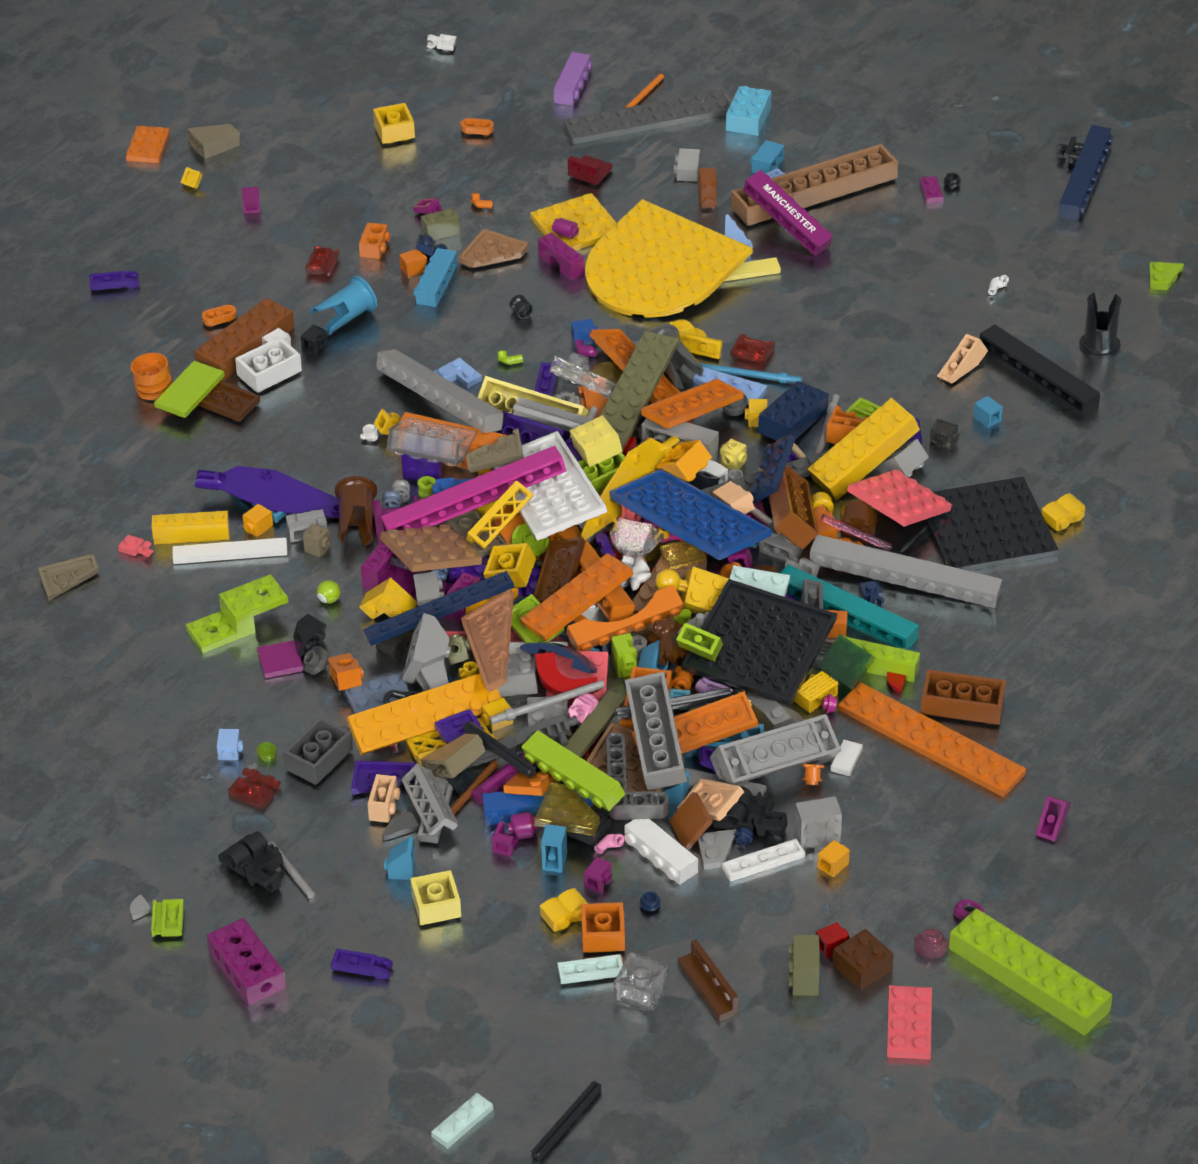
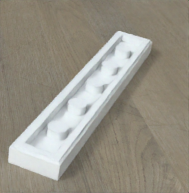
[173,538,287,564]

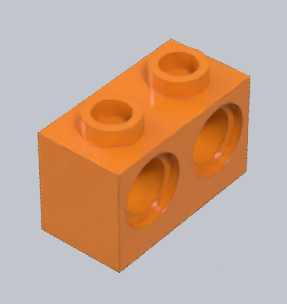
[359,222,391,259]

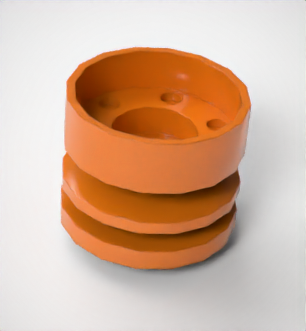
[130,353,173,400]

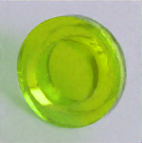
[256,742,277,761]

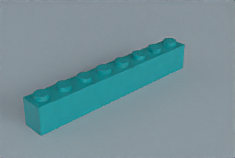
[780,564,919,650]

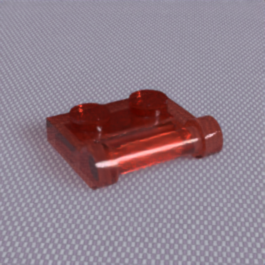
[730,334,775,364]

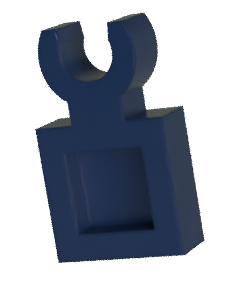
[859,580,884,608]

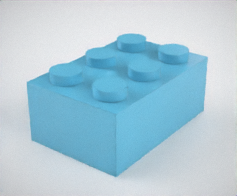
[726,86,772,136]

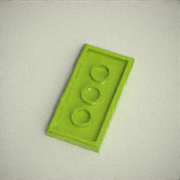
[154,361,225,418]

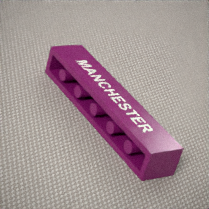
[743,169,833,257]

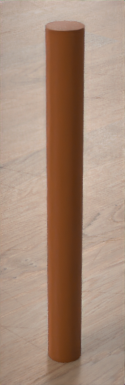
[450,760,498,815]

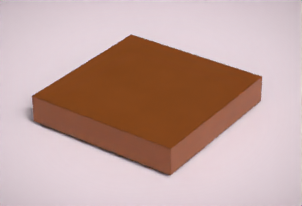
[669,792,713,850]

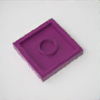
[257,640,303,678]

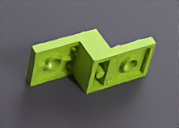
[185,574,288,653]

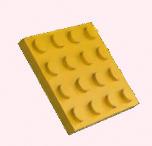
[530,193,616,251]

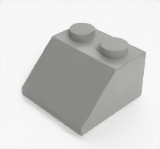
[875,439,929,477]

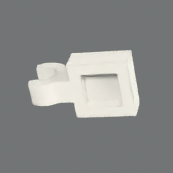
[427,34,456,51]

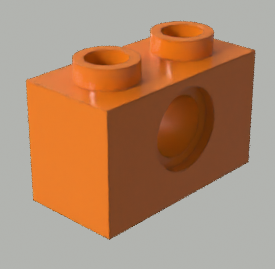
[327,653,364,691]

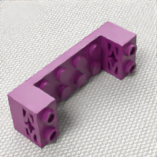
[361,543,480,624]

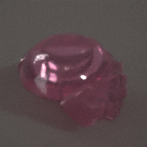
[914,929,949,959]

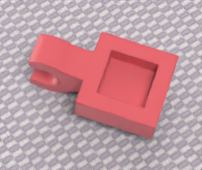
[118,535,153,557]

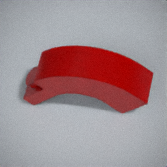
[535,652,599,701]

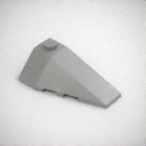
[734,688,804,732]

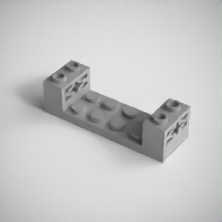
[710,714,841,787]

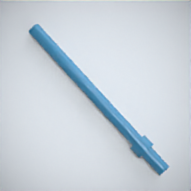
[700,363,802,384]

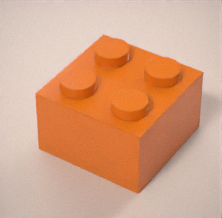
[581,902,625,953]

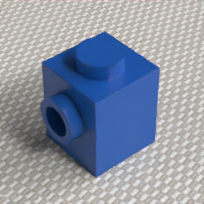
[571,319,598,347]

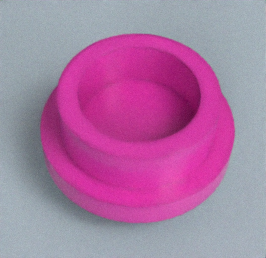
[822,694,837,714]

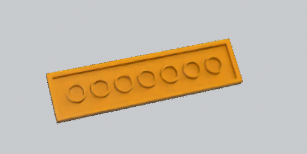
[346,673,502,755]

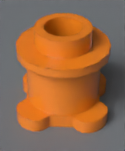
[672,666,694,690]
[802,764,824,785]

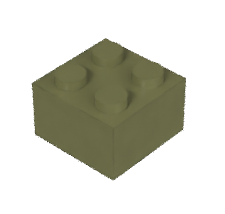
[788,935,820,996]

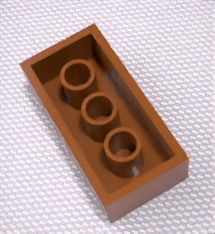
[920,669,1006,725]

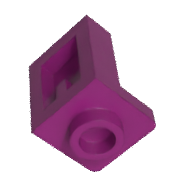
[413,198,443,214]

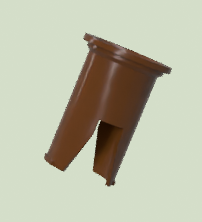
[335,476,377,546]

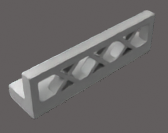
[401,763,459,836]

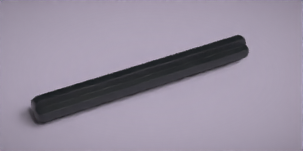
[463,722,536,777]
[531,1081,602,1160]

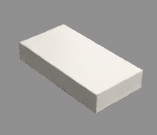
[831,740,863,777]

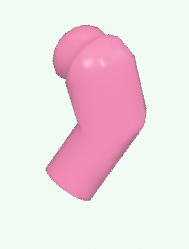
[594,834,625,854]

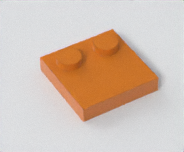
[503,771,557,796]

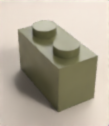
[421,208,460,241]

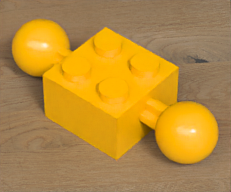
[656,567,729,614]

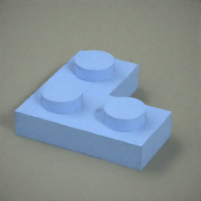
[434,358,482,388]

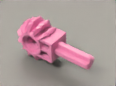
[567,693,599,726]

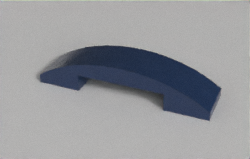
[520,642,597,673]

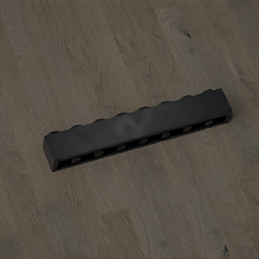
[979,324,1100,416]

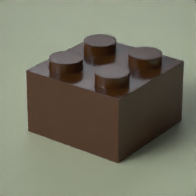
[833,929,894,991]

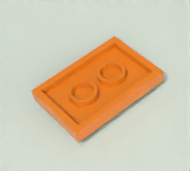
[126,126,170,163]

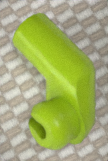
[497,350,523,365]

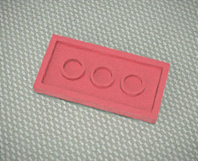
[887,985,932,1060]

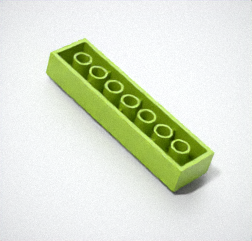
[949,908,1113,1036]

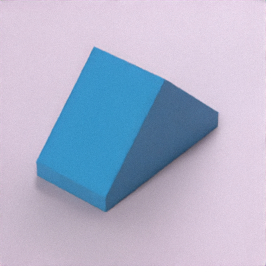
[661,771,690,805]

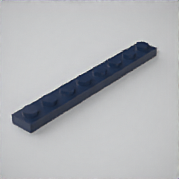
[363,571,515,646]

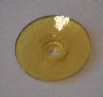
[590,361,623,386]

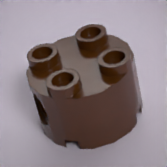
[838,500,878,544]

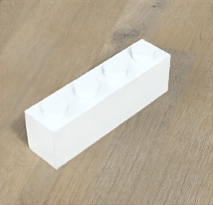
[624,819,698,885]

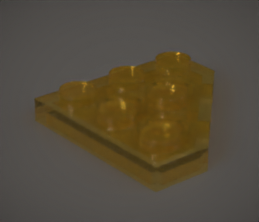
[535,782,600,836]

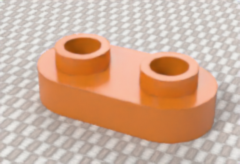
[460,118,494,135]
[202,305,237,326]

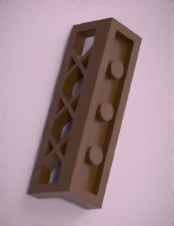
[678,939,738,1021]

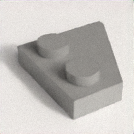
[697,829,736,869]

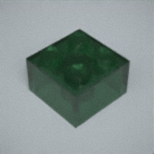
[818,634,875,690]

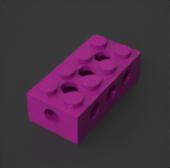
[207,918,286,1006]

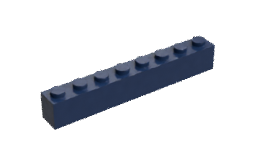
[1058,125,1113,221]

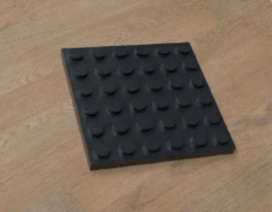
[925,476,1059,571]
[681,579,837,706]

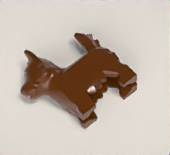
[653,613,689,667]

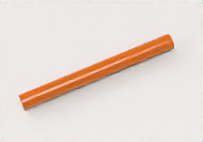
[624,73,664,108]

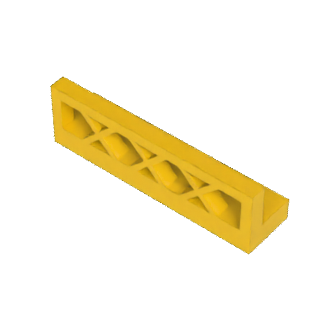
[466,480,534,549]

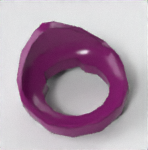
[953,899,985,920]

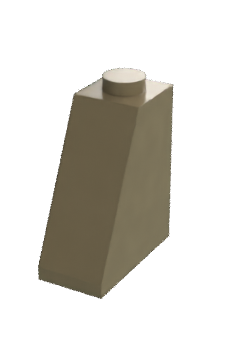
[187,124,241,159]
[420,734,486,778]

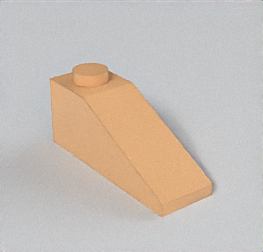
[937,334,988,384]

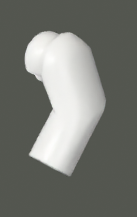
[988,275,1009,295]

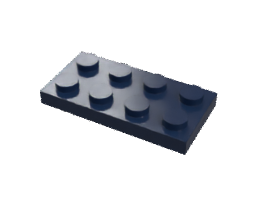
[749,434,796,504]

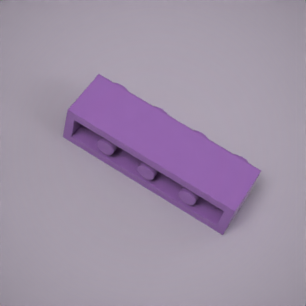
[554,52,593,106]

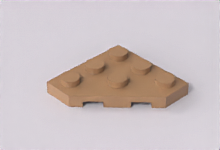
[458,229,529,268]

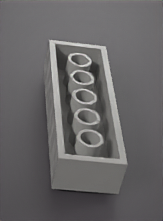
[625,672,687,791]

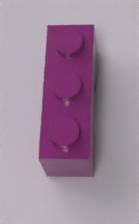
[538,232,585,280]

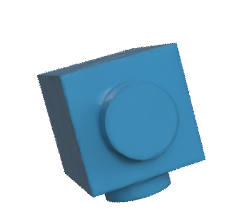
[973,396,1003,428]

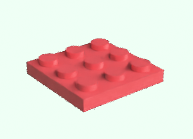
[546,651,608,709]

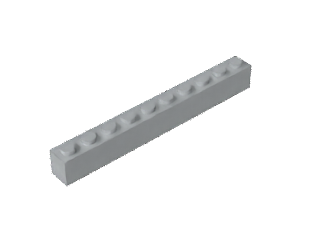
[376,349,503,433]
[810,535,1002,608]

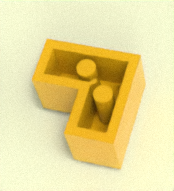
[359,578,418,620]

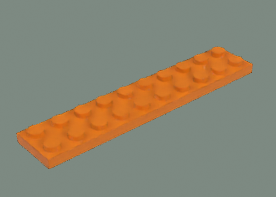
[838,682,1027,797]

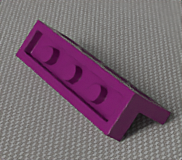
[471,751,536,805]

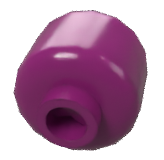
[507,812,538,840]

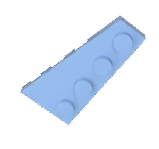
[694,367,767,408]

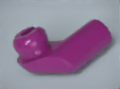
[575,340,597,357]

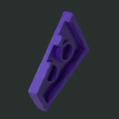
[351,760,416,795]

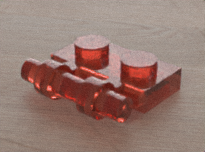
[228,768,281,809]

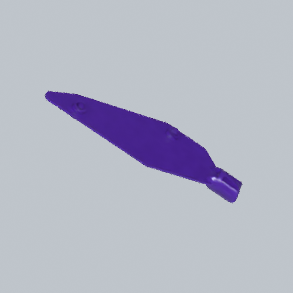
[195,466,339,519]

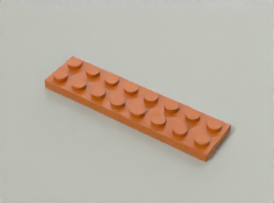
[589,329,681,404]

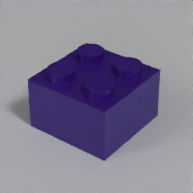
[401,437,443,480]

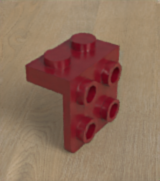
[567,155,613,185]

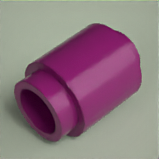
[552,218,579,239]

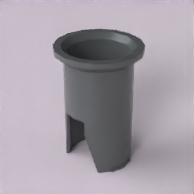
[651,324,704,389]

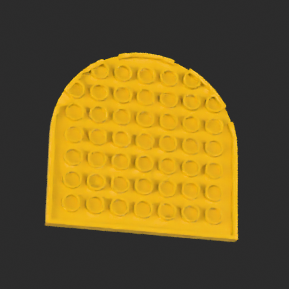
[585,199,753,318]

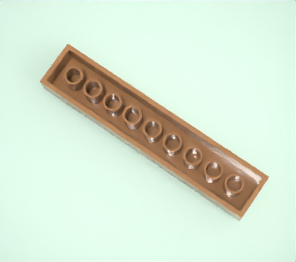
[731,144,898,226]

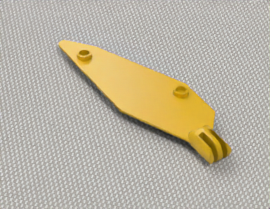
[581,436,679,540]

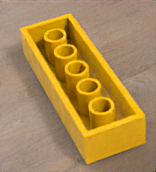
[808,398,920,501]

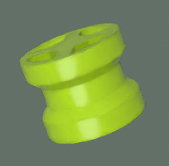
[418,476,435,499]

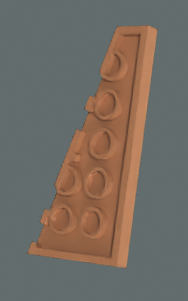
[461,589,514,692]

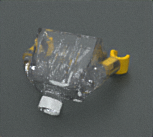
[609,518,670,566]

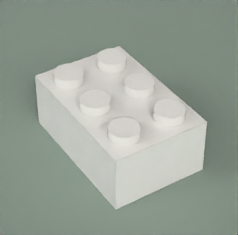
[235,337,302,393]

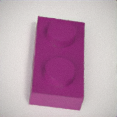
[920,176,943,204]

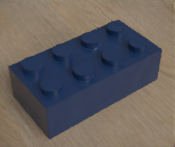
[758,381,829,441]

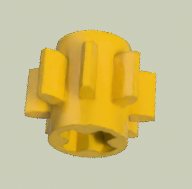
[459,661,480,680]

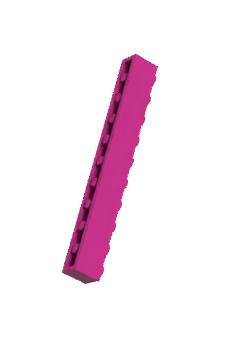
[381,446,567,531]

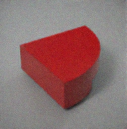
[886,671,906,694]

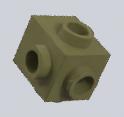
[447,634,473,665]

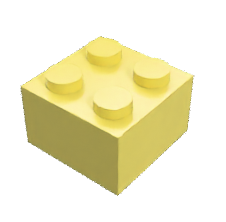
[570,415,623,467]
[410,870,461,925]

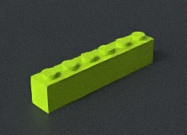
[521,730,625,811]

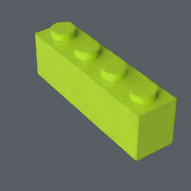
[838,636,920,683]

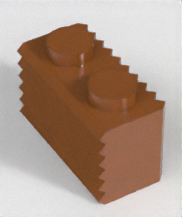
[699,168,717,208]

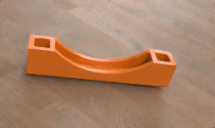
[566,585,683,651]

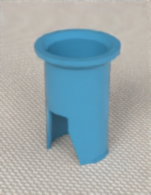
[310,275,378,336]

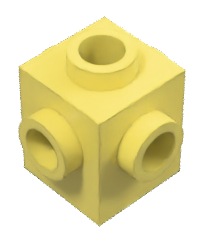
[720,439,748,470]

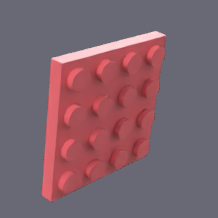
[847,470,952,526]

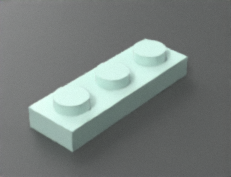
[557,954,624,984]
[431,1093,493,1149]

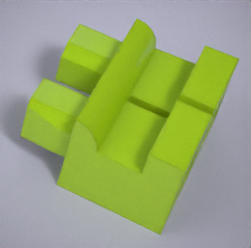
[611,633,637,682]

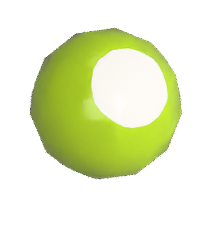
[317,580,341,604]

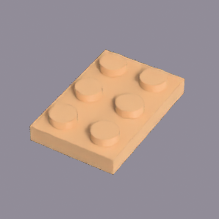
[677,779,744,821]

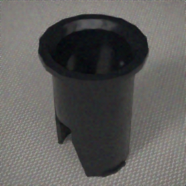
[1079,292,1122,358]

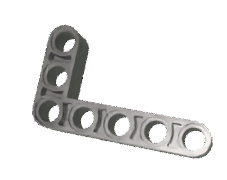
[606,732,668,820]

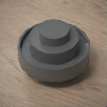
[722,394,748,416]
[303,646,328,675]

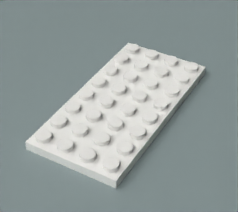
[493,431,607,540]

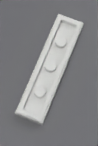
[721,838,805,882]

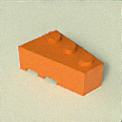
[826,405,868,445]

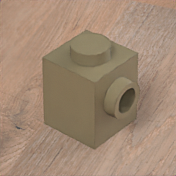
[303,524,331,557]

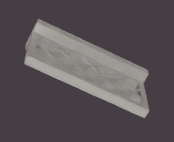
[513,397,589,431]

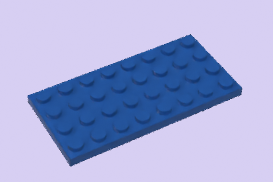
[609,468,772,560]

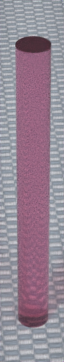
[821,514,891,551]

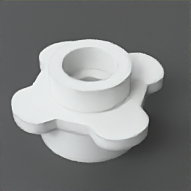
[360,424,380,441]

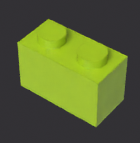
[676,623,723,662]

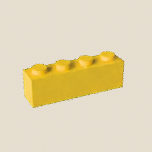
[152,511,230,545]

